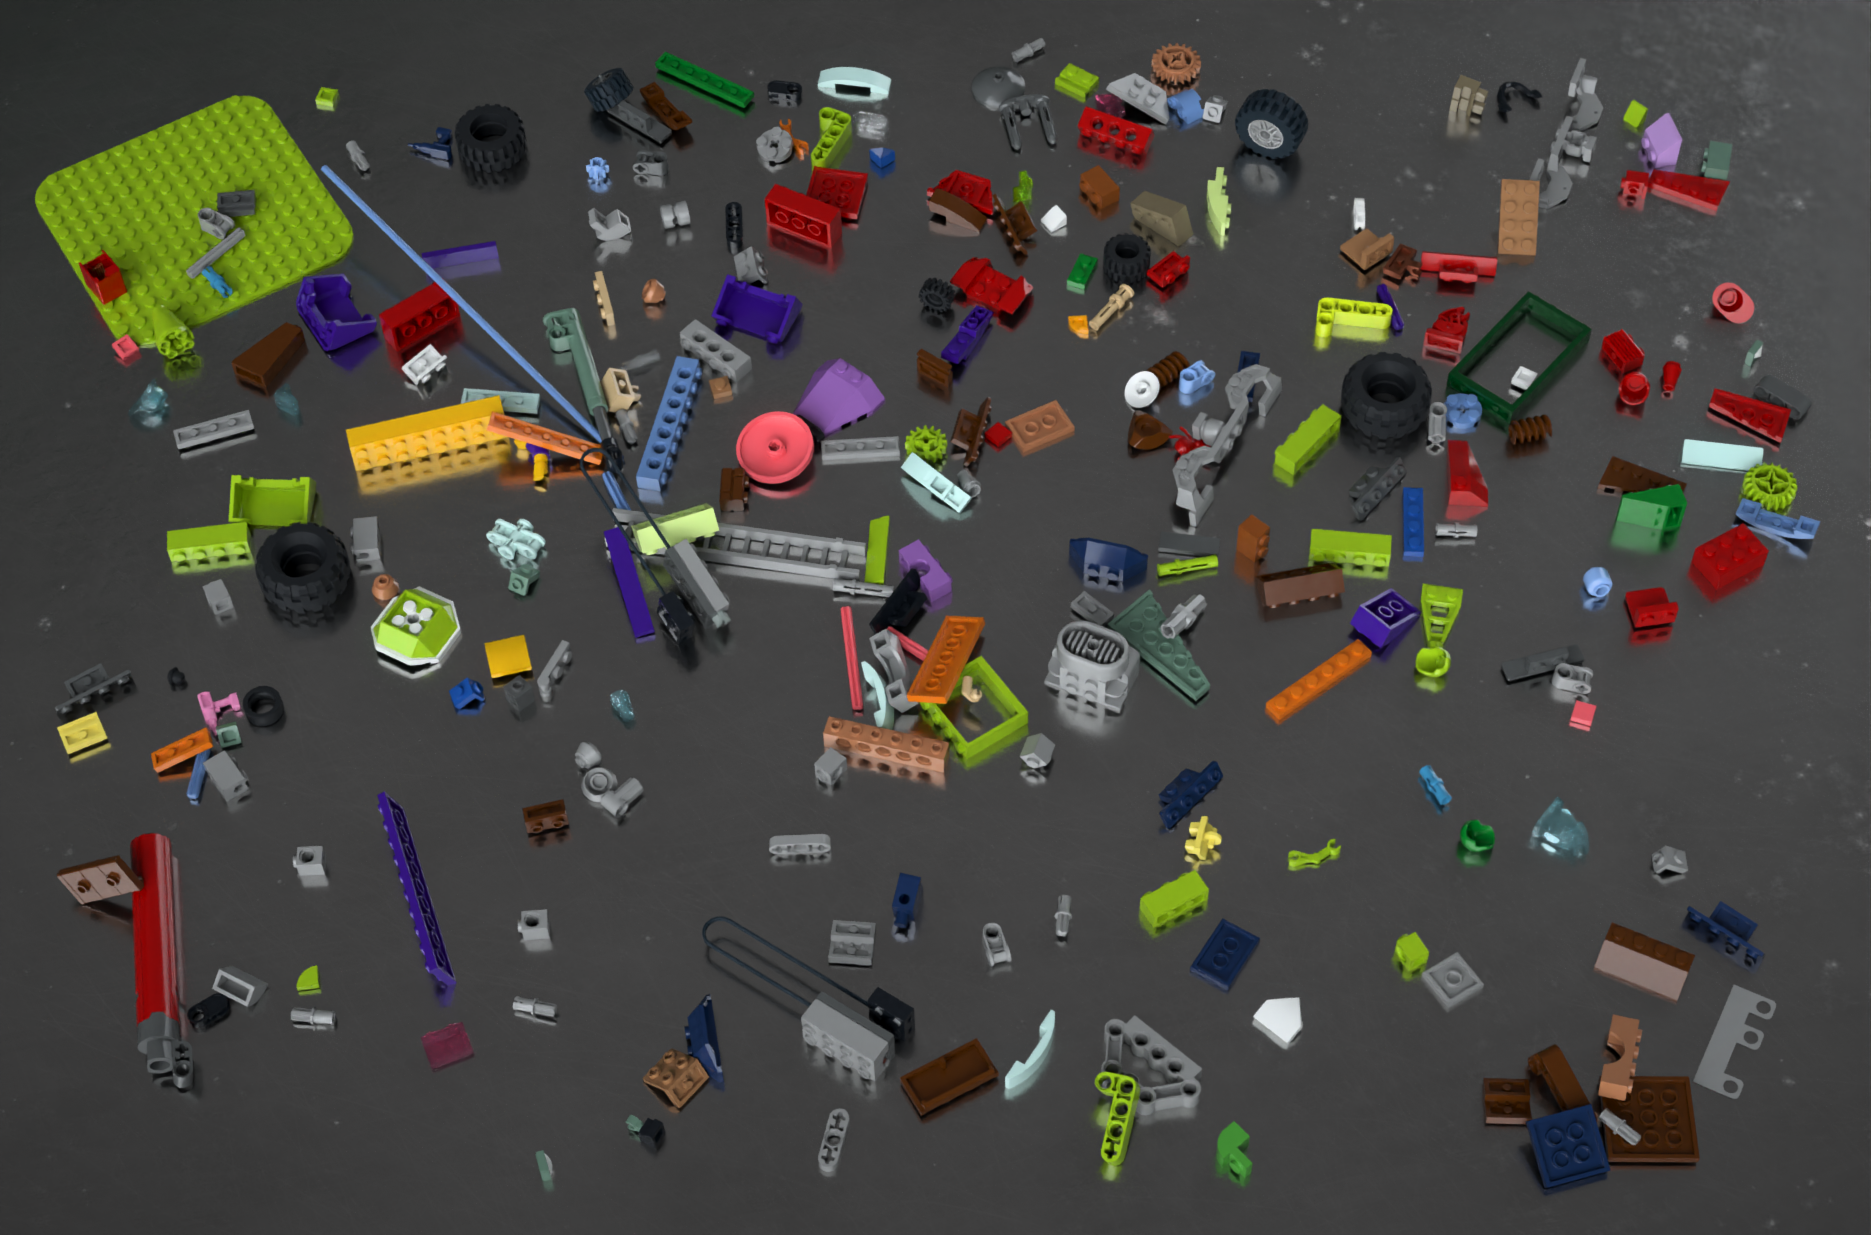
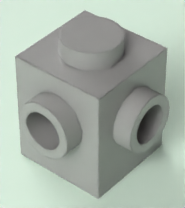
[1020,733,1055,769]

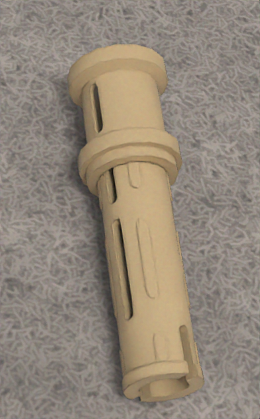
[1089,284,1134,331]

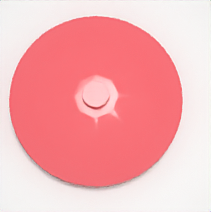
[736,411,814,484]

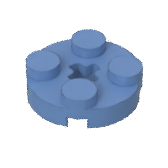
[1444,393,1482,429]

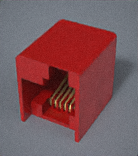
[79,250,127,305]

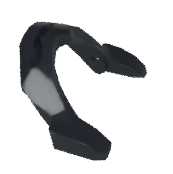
[1497,81,1542,112]

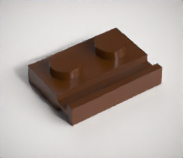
[917,348,953,388]

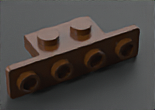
[992,193,1038,255]
[950,397,992,466]

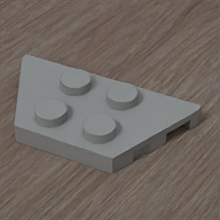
[1106,73,1169,125]

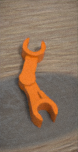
[779,119,809,155]

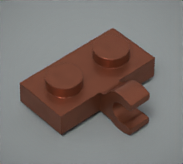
[1383,244,1422,279]

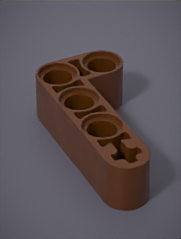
[1528,1044,1597,1122]

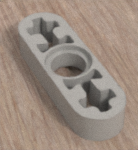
[769,834,831,855]
[818,1108,850,1172]

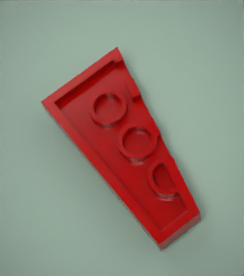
[1648,169,1730,211]
[1709,388,1791,443]

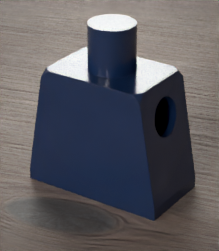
[892,873,923,928]

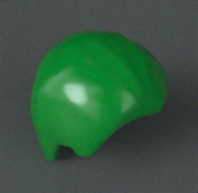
[1460,820,1496,852]

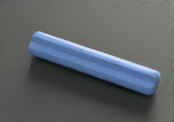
[602,471,631,510]
[186,748,211,799]

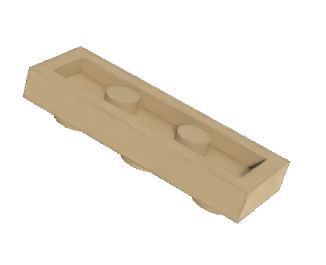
[593,271,615,326]

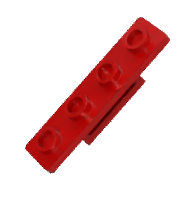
[1420,251,1497,283]

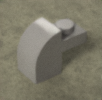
[588,208,631,241]

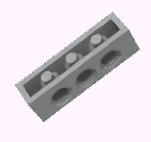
[680,319,752,383]

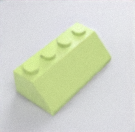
[631,503,719,555]

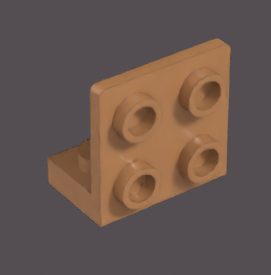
[1340,229,1395,270]
[642,1049,709,1108]

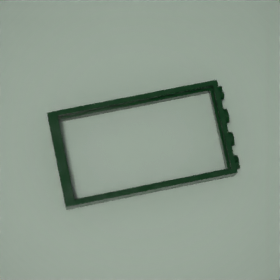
[1447,291,1592,424]

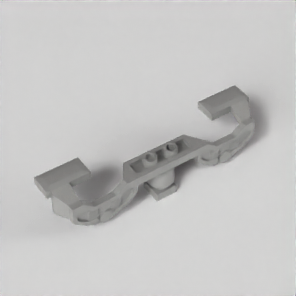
[1529,58,1603,209]
[1173,364,1282,527]

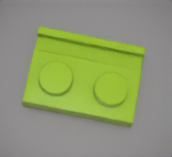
[1055,63,1099,98]

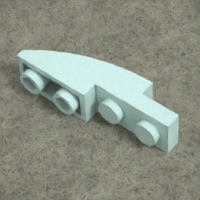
[901,452,972,514]

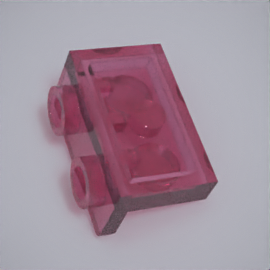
[1095,94,1125,126]
[421,1022,473,1069]

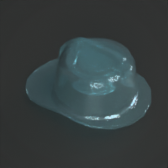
[128,378,168,416]

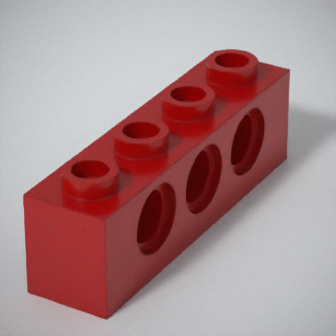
[1077,106,1155,155]

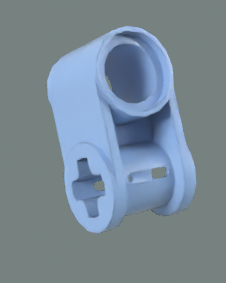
[1179,360,1216,394]

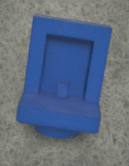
[449,678,485,709]

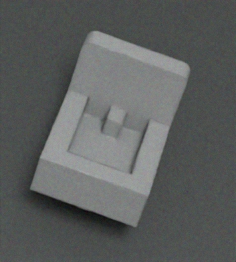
[1203,96,1228,123]
[1652,845,1688,874]

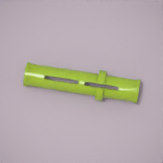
[1157,554,1218,577]

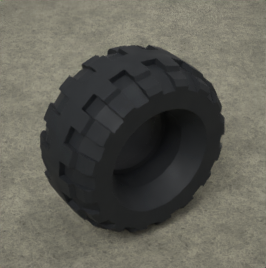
[1341,351,1432,440]
[255,522,351,613]

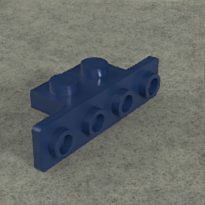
[1159,761,1223,829]
[1687,901,1765,959]

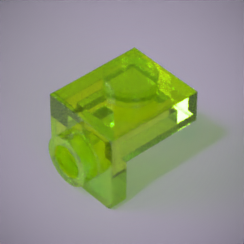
[1013,171,1033,202]

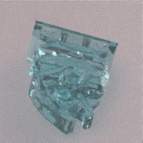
[1531,796,1589,857]

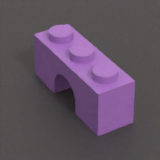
[898,539,953,603]

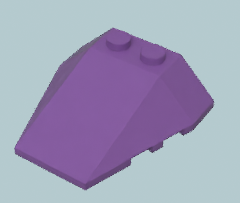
[793,358,885,436]

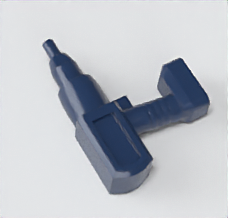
[408,127,452,160]

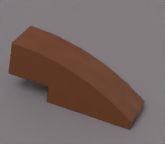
[929,188,987,233]

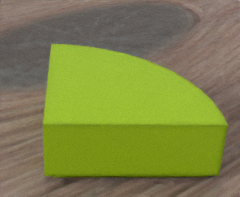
[297,965,320,991]

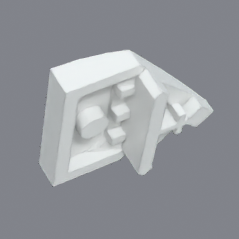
[1253,997,1303,1044]

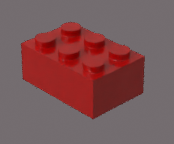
[1691,523,1769,590]

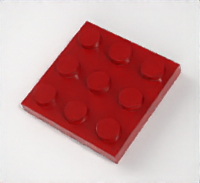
[806,166,868,219]

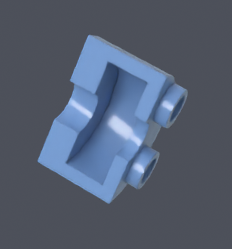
[1167,89,1204,124]

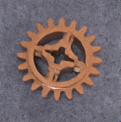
[1151,43,1201,85]

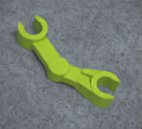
[1288,839,1341,867]

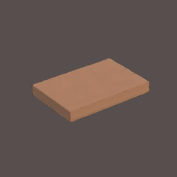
[1005,400,1075,453]

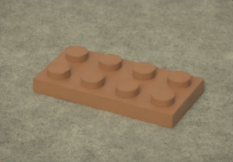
[1497,179,1540,256]

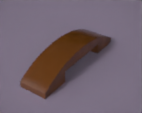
[639,82,693,130]

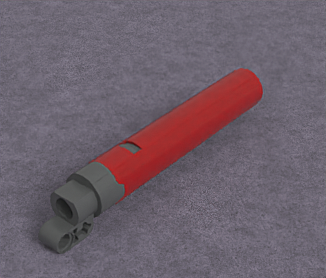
[130,833,193,1088]

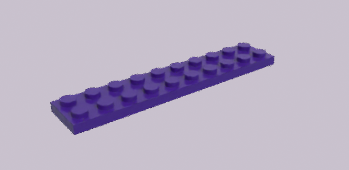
[377,791,457,985]

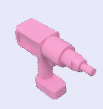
[197,691,241,736]

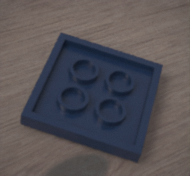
[1525,1104,1611,1188]

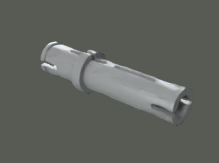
[833,578,894,597]

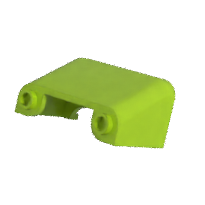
[228,475,316,526]

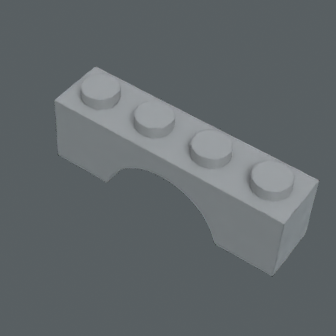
[869,629,919,713]

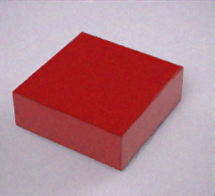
[985,422,1012,447]

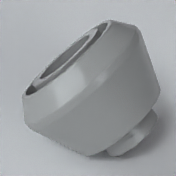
[575,742,602,769]

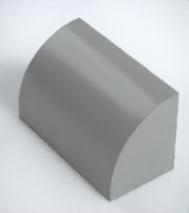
[212,966,268,1007]

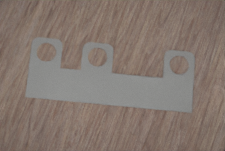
[1693,985,1776,1099]

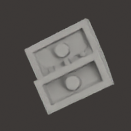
[828,920,876,966]

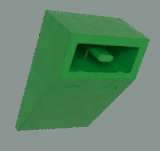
[1616,484,1687,530]

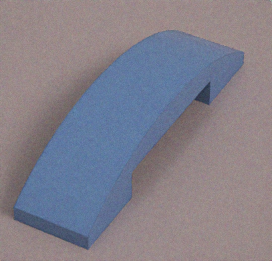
[1736,498,1820,539]

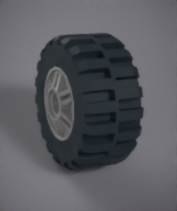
[1235,89,1309,159]

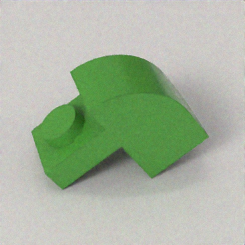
[1216,1121,1253,1178]

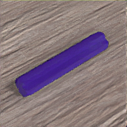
[1377,284,1404,331]

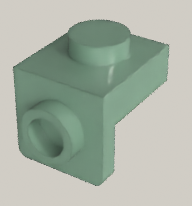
[508,564,540,596]

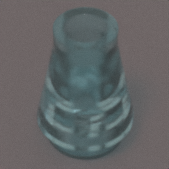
[610,690,635,722]

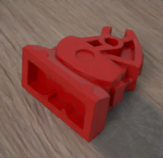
[1424,307,1470,354]

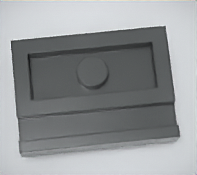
[217,190,256,217]

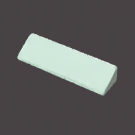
[1681,439,1763,471]

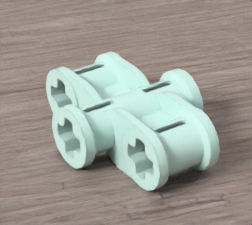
[486,519,546,560]

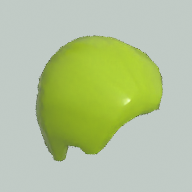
[1415,646,1451,677]

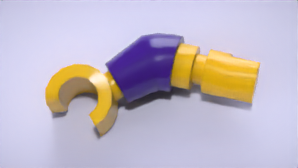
[514,439,550,481]

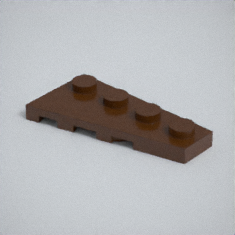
[1597,456,1687,493]

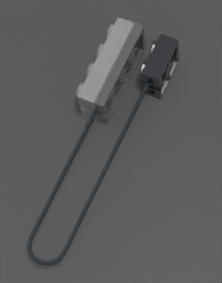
[580,448,731,645]

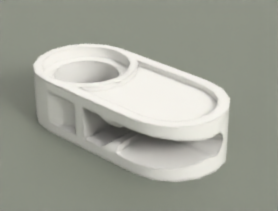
[1354,198,1365,230]

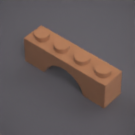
[1598,1015,1642,1101]

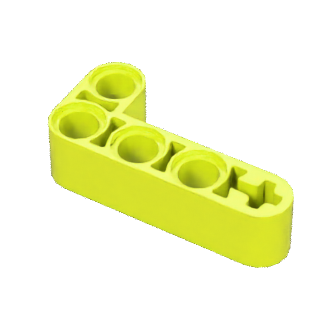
[1315,297,1393,337]

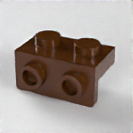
[522,799,569,833]

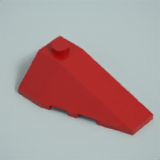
[1447,440,1488,507]

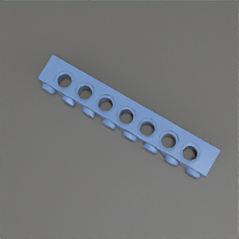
[636,356,702,492]

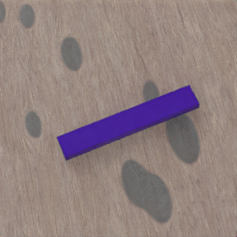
[604,526,655,638]

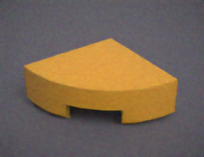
[1068,315,1088,334]

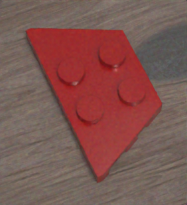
[927,170,993,215]

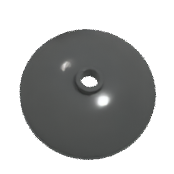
[972,66,1025,108]

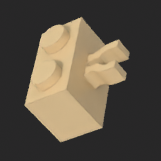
[601,368,641,412]

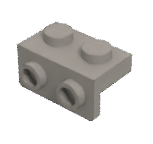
[734,246,768,285]

